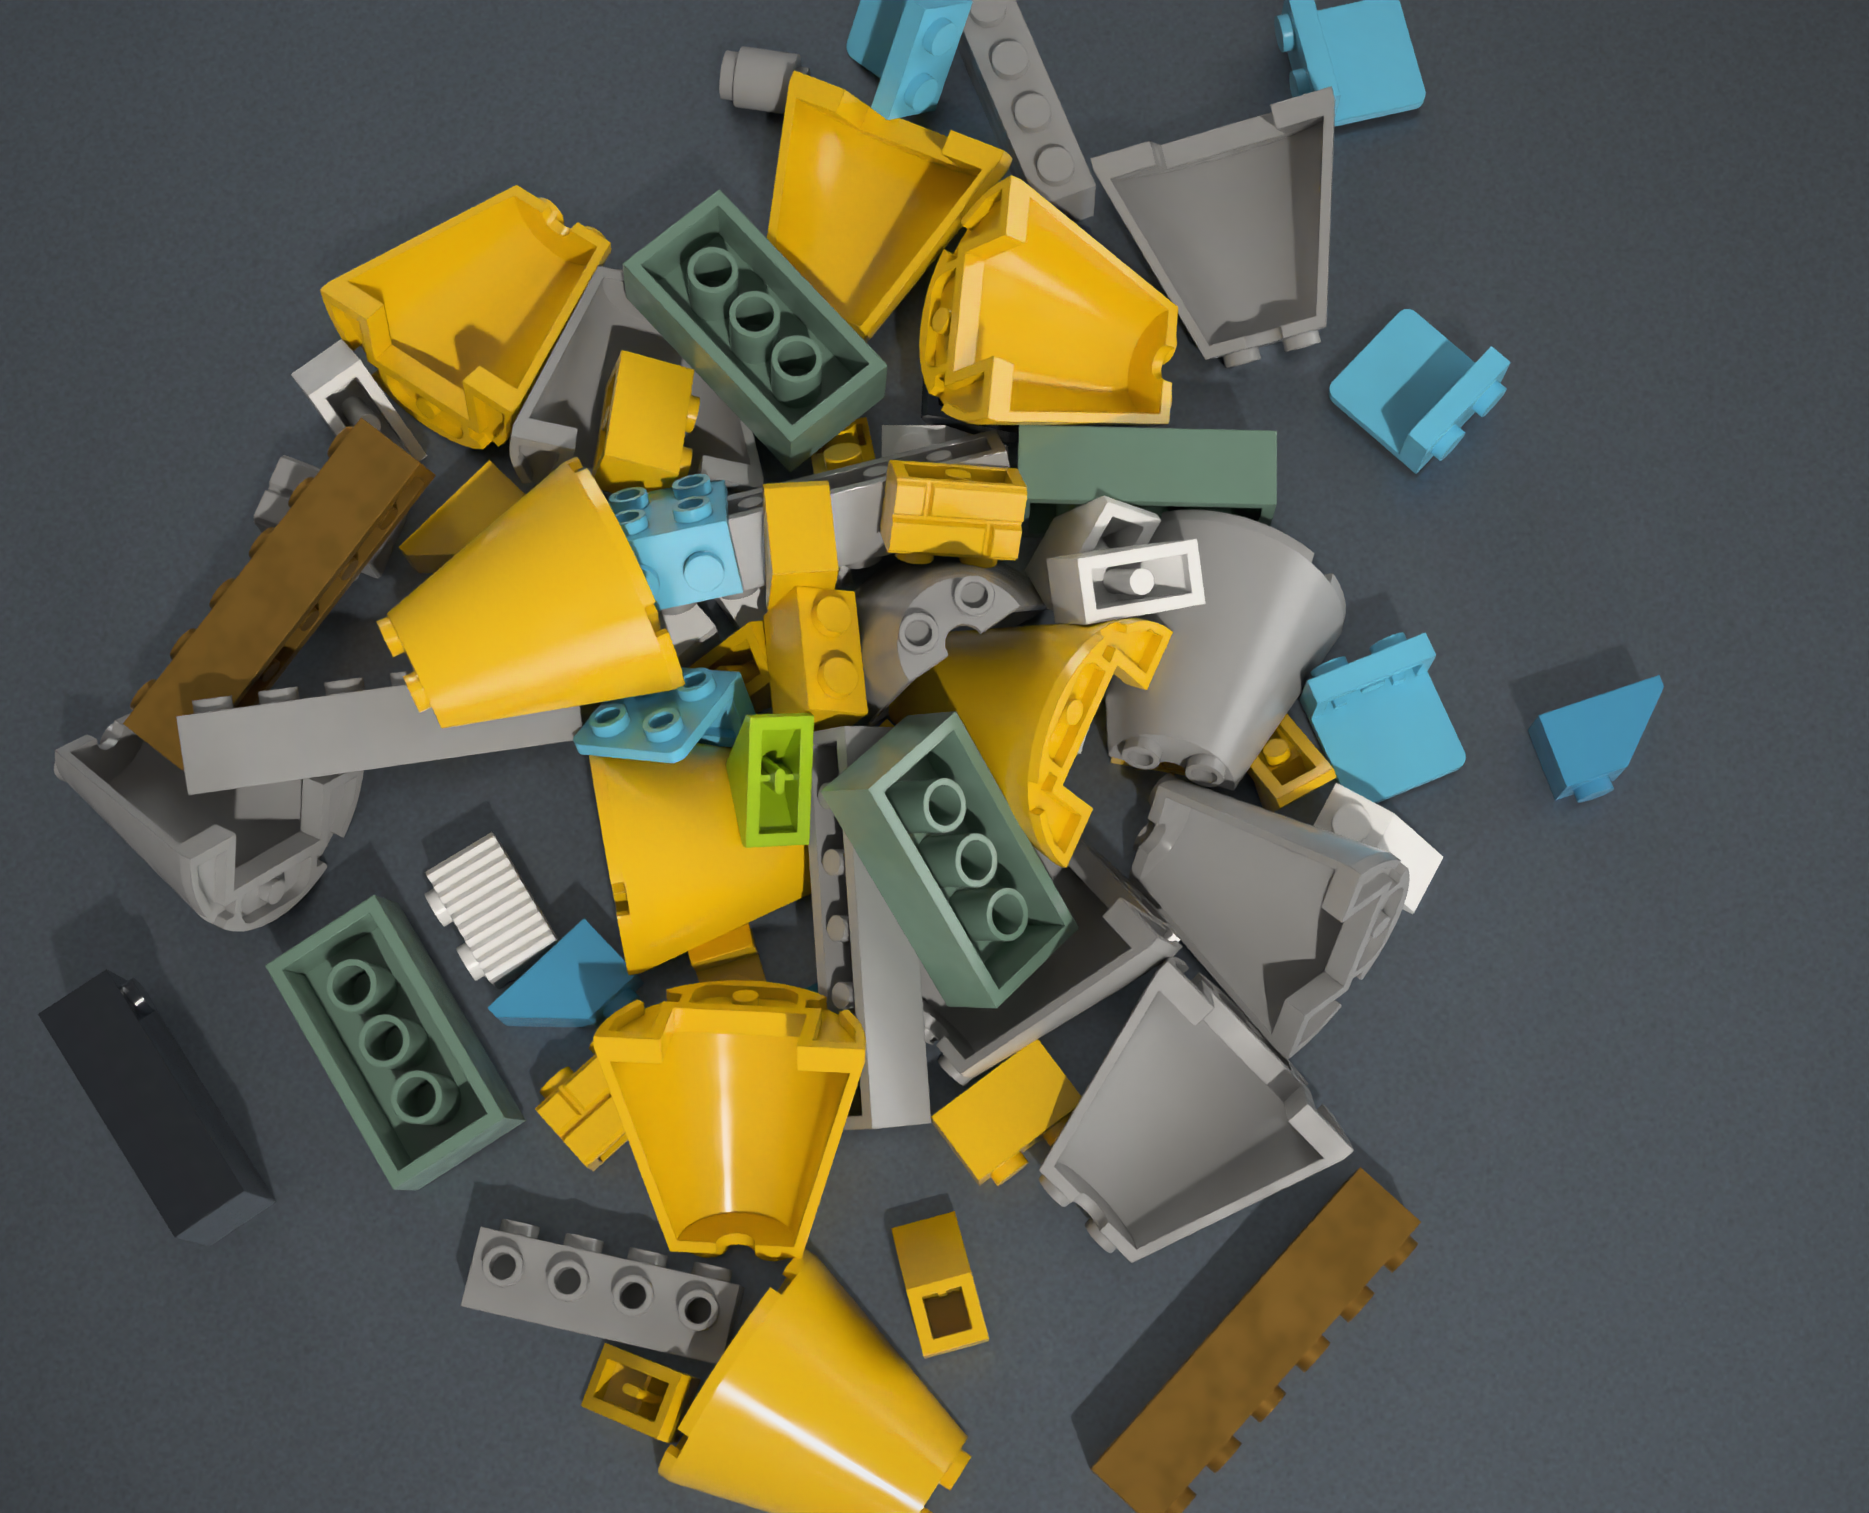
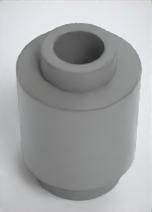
[719,46,811,114]

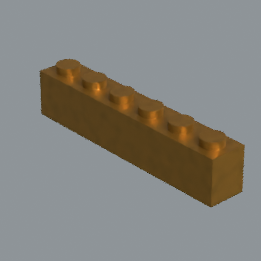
[123,418,436,771]
[1089,1167,1421,1513]

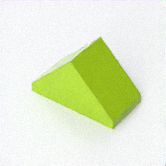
[726,713,814,848]

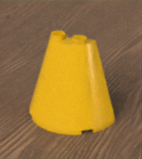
[767,70,1013,343]
[919,175,1178,426]
[320,185,611,450]
[376,457,685,729]
[889,618,1173,868]
[589,743,811,976]
[593,980,866,1261]
[658,1249,972,1513]

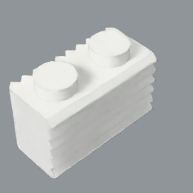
[424,832,559,989]

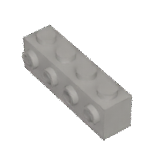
[461,1219,745,1364]

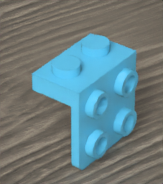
[846,0,973,120]
[1274,0,1426,127]
[1328,309,1511,474]
[608,474,743,610]
[1300,632,1466,804]
[573,667,756,763]

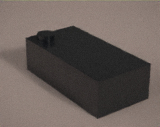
[38,969,276,1246]

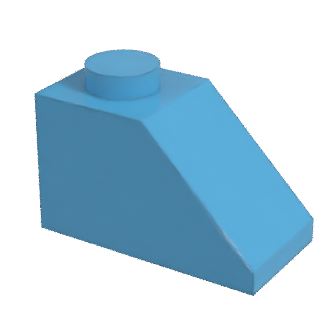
[1528,675,1664,803]
[488,918,644,1028]

